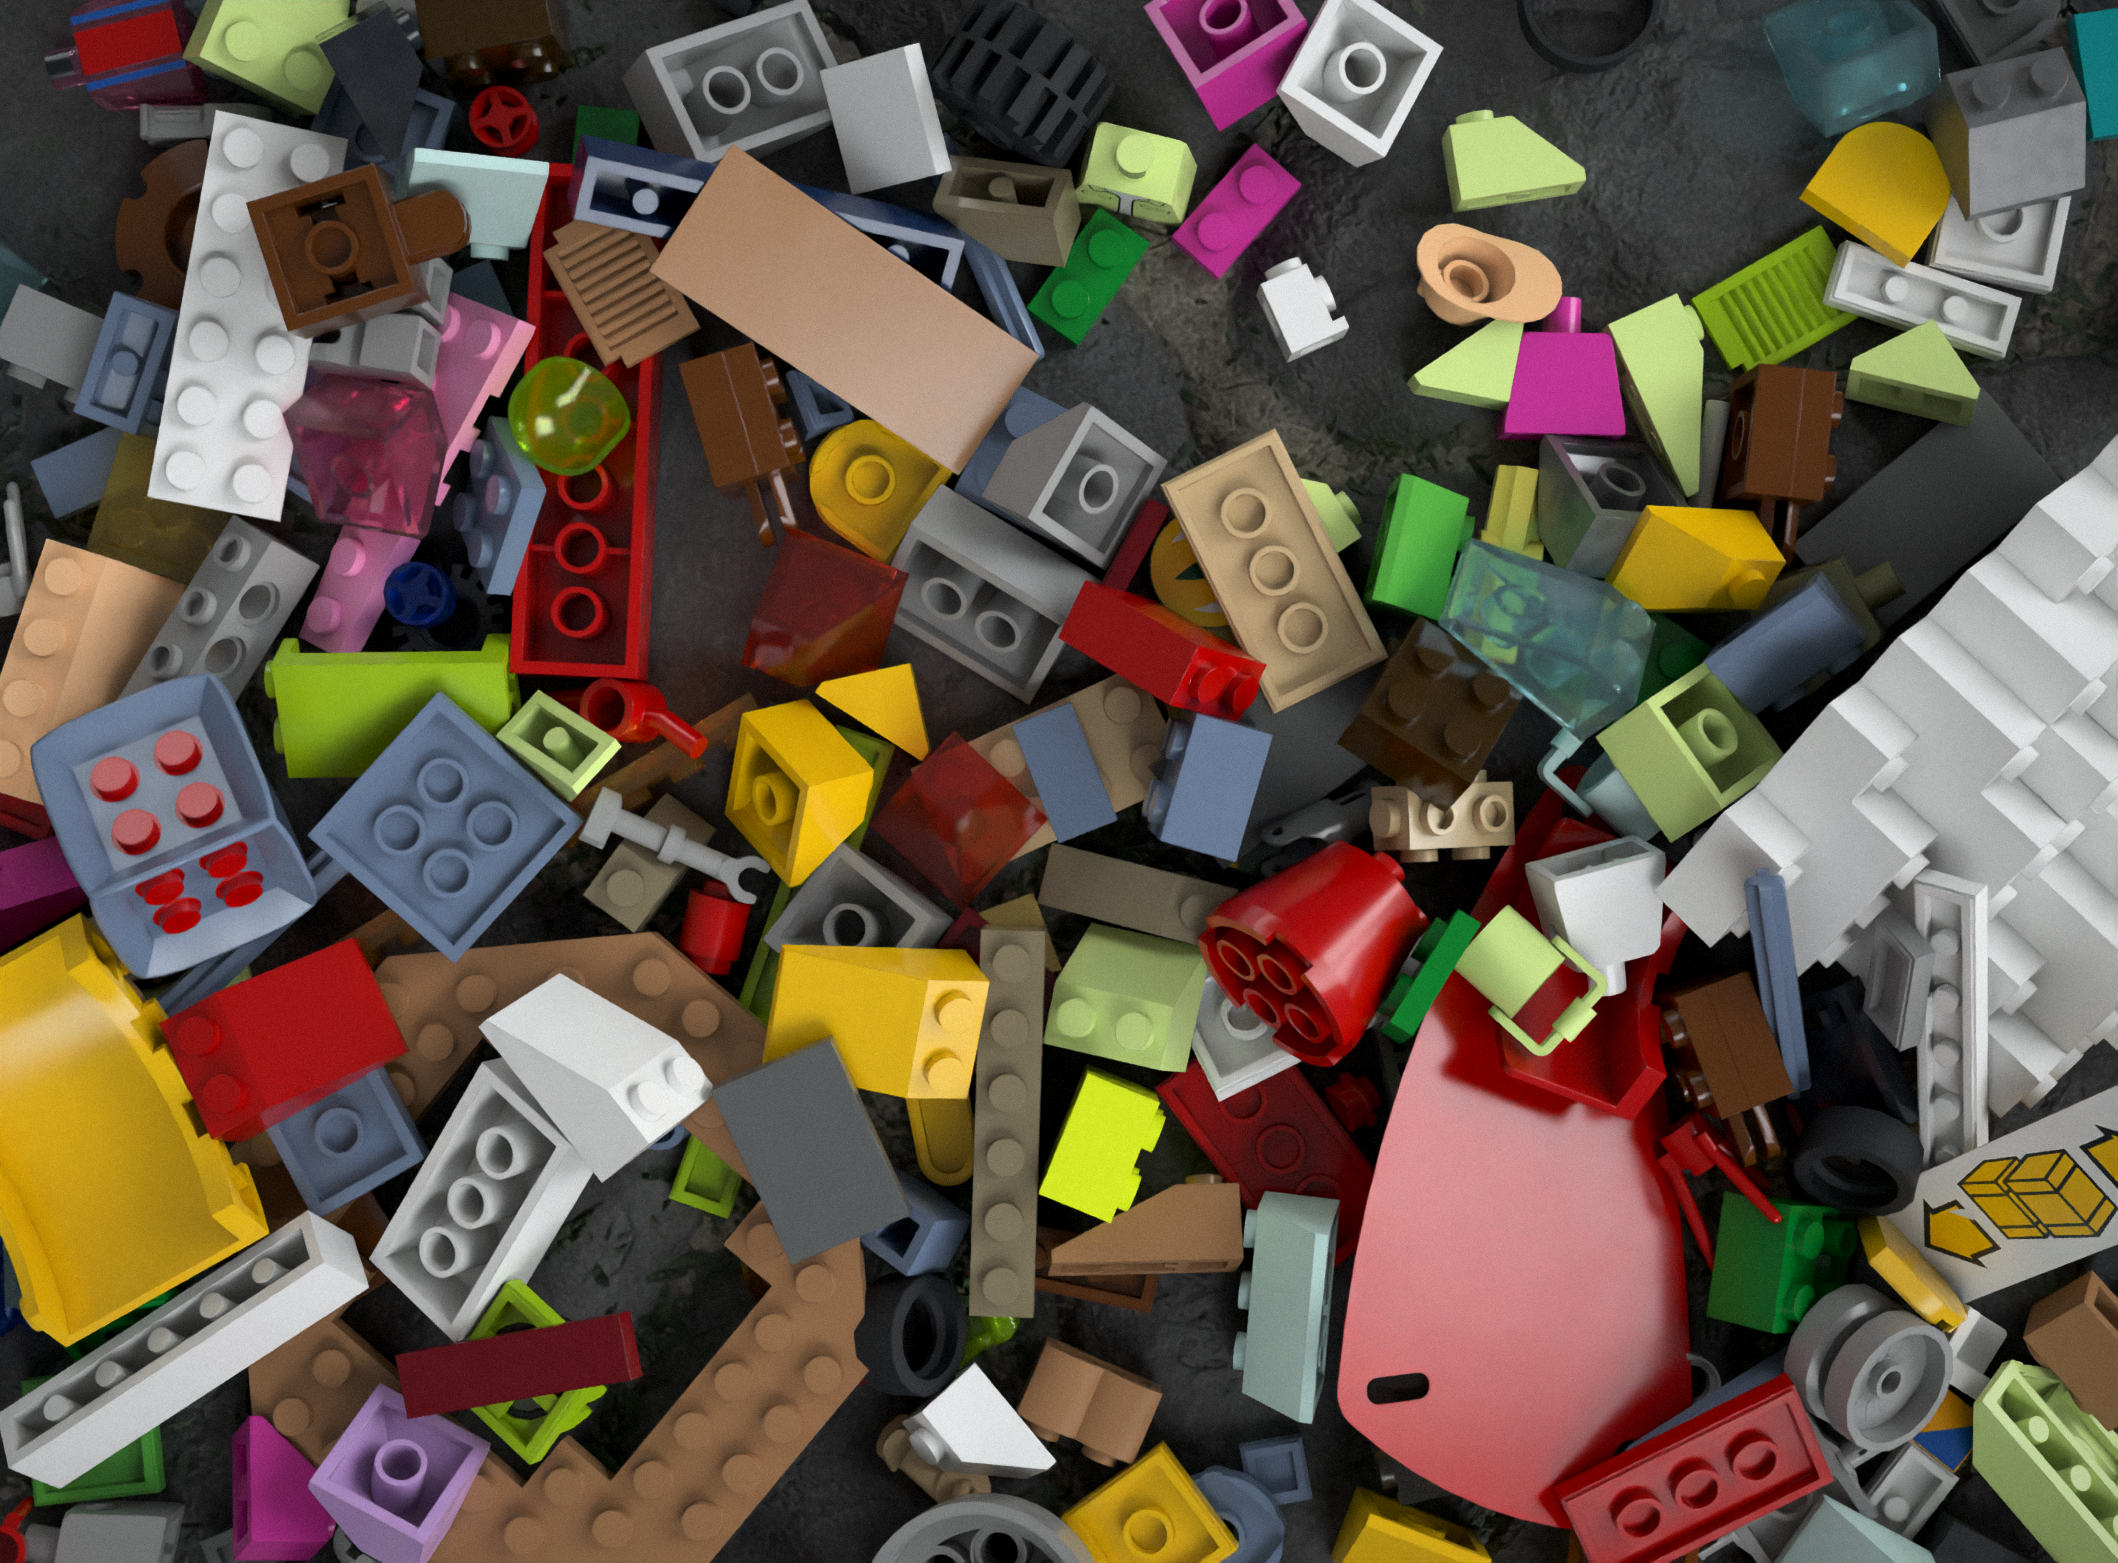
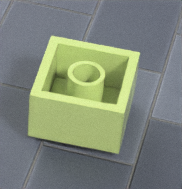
[1595,663,1784,843]

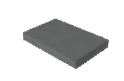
[711,1035,911,1265]

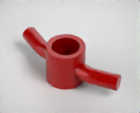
[543,678,708,759]

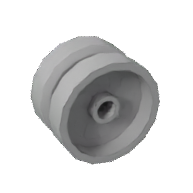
[1784,1284,1953,1452]

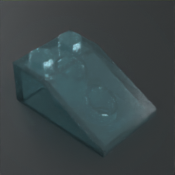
[1438,538,1656,742]

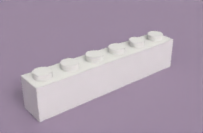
[0,1210,369,1489]

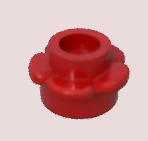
[1325,1072,1381,1132]

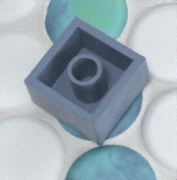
[1142,708,1273,862]

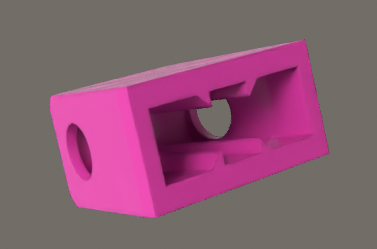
[1496,297,1626,441]

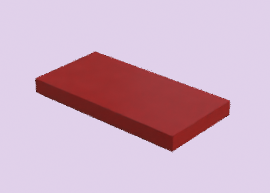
[1154,1055,1375,1267]
[1553,1373,1834,1563]

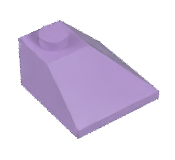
[308,1383,491,1563]

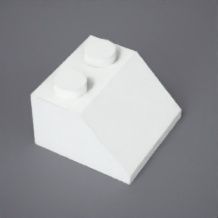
[1276,0,1443,167]

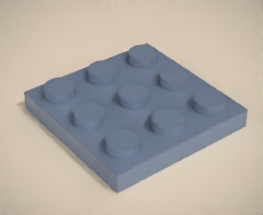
[307,690,586,964]

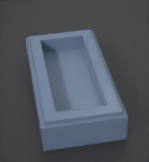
[1012,702,1117,843]

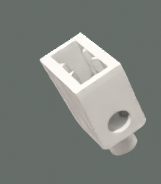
[1525,835,1666,996]

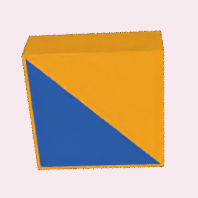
[1911,1389,1973,1473]

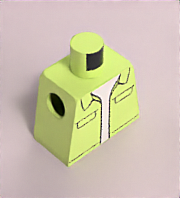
[1073,122,1197,227]

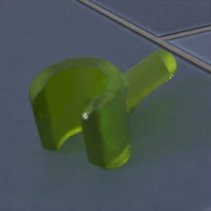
[958,1316,1020,1370]

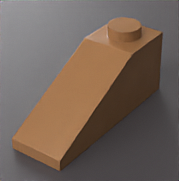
[1047,1174,1244,1276]

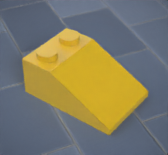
[762,944,990,1099]

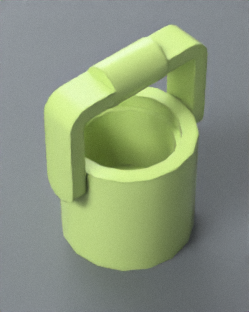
[1454,904,1608,1056]

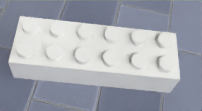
[147,110,348,522]

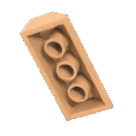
[0,538,188,805]

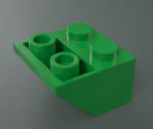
[1706,1191,1857,1333]

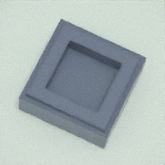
[1239,1433,1313,1505]

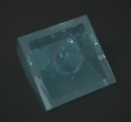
[1762,0,1941,138]

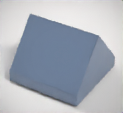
[783,369,855,442]

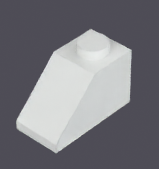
[902,1363,1056,1479]

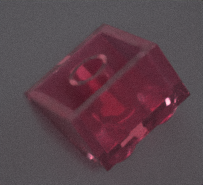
[282,373,448,540]

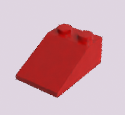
[159,937,410,1142]

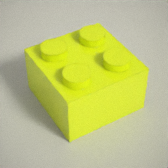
[1038,1063,1166,1223]

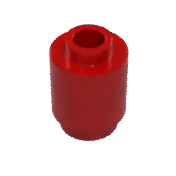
[677,878,752,975]

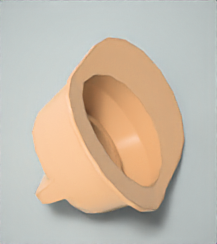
[1417,223,1562,327]

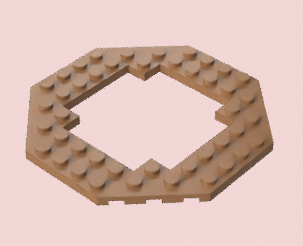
[229,931,869,1563]

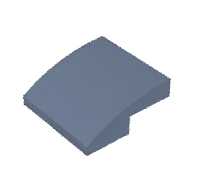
[73,291,180,439]

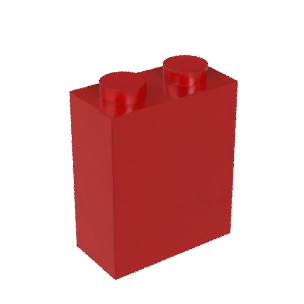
[1058,580,1267,722]

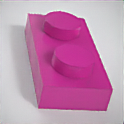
[1171,143,1301,282]

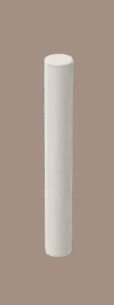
[1687,400,1731,509]

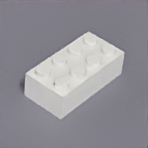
[369,1057,593,1343]

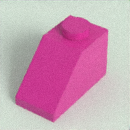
[232,1416,336,1561]

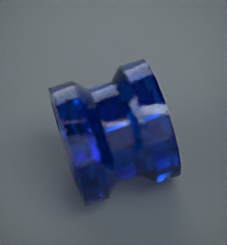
[383,561,458,629]

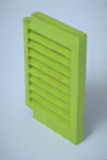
[1689,225,1859,373]

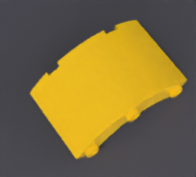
[0,912,270,1347]

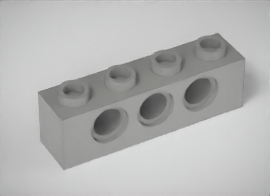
[117,514,320,702]

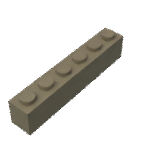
[969,924,1047,1318]

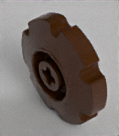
[115,139,210,311]

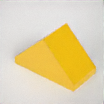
[815,663,931,762]

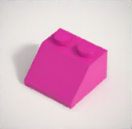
[1143,0,1310,132]

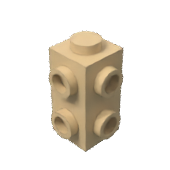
[1369,770,1515,863]

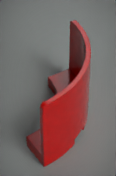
[1495,817,1689,1122]

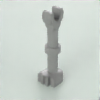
[578,786,771,904]

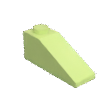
[1599,293,1704,499]

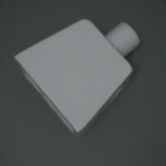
[25,1500,185,1563]

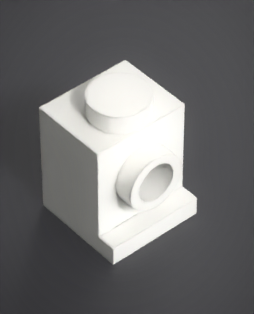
[1256,257,1349,363]

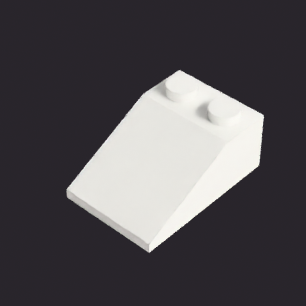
[478,973,713,1182]

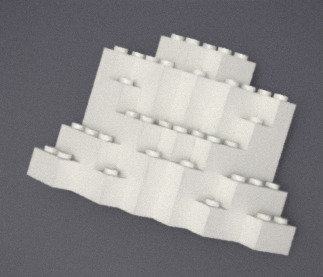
[1654,434,2118,1118]

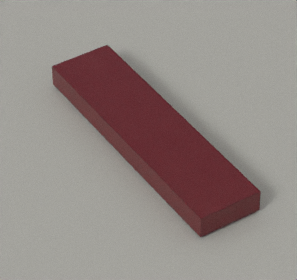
[395,1310,643,1419]

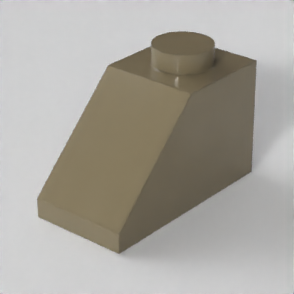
[932,155,1082,268]
[583,793,718,933]

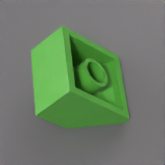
[1361,473,1475,625]

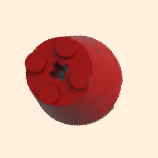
[1197,840,1429,1067]

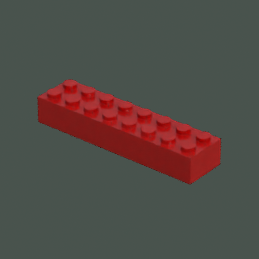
[509,163,669,682]

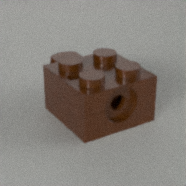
[246,163,472,339]
[678,342,807,548]
[1717,363,1843,569]
[1652,964,1794,1168]

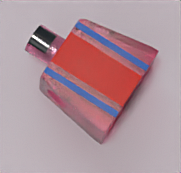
[45,0,209,112]

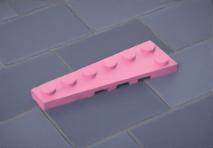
[299,291,536,653]

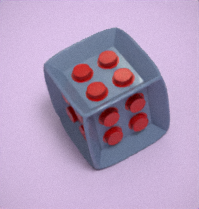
[30,673,318,979]

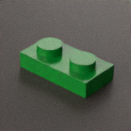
[1026,207,1150,348]

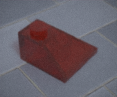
[741,527,910,687]
[870,731,1048,911]

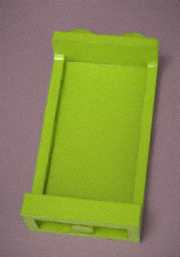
[264,633,522,778]

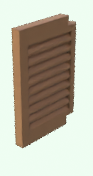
[543,219,701,369]

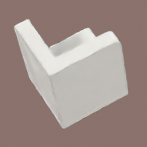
[1934,1302,2007,1400]

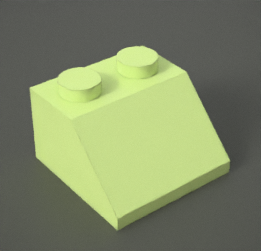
[182,0,350,115]
[1043,923,1207,1072]

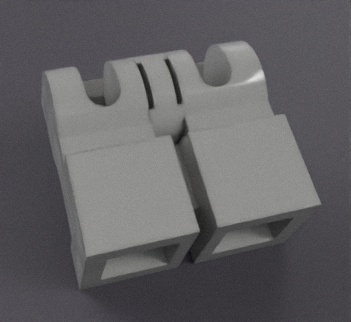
[308,257,453,390]

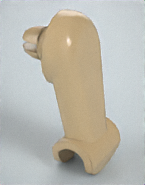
[876,1413,991,1504]

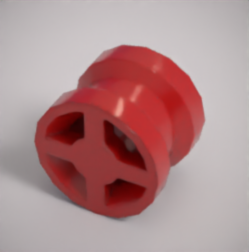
[469,86,540,158]

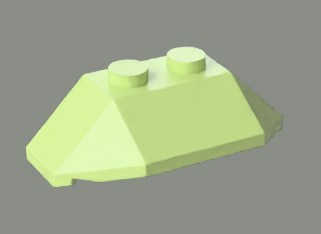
[1972,1360,2118,1563]

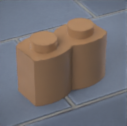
[1016,1336,1163,1467]

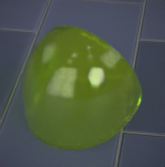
[508,356,631,476]

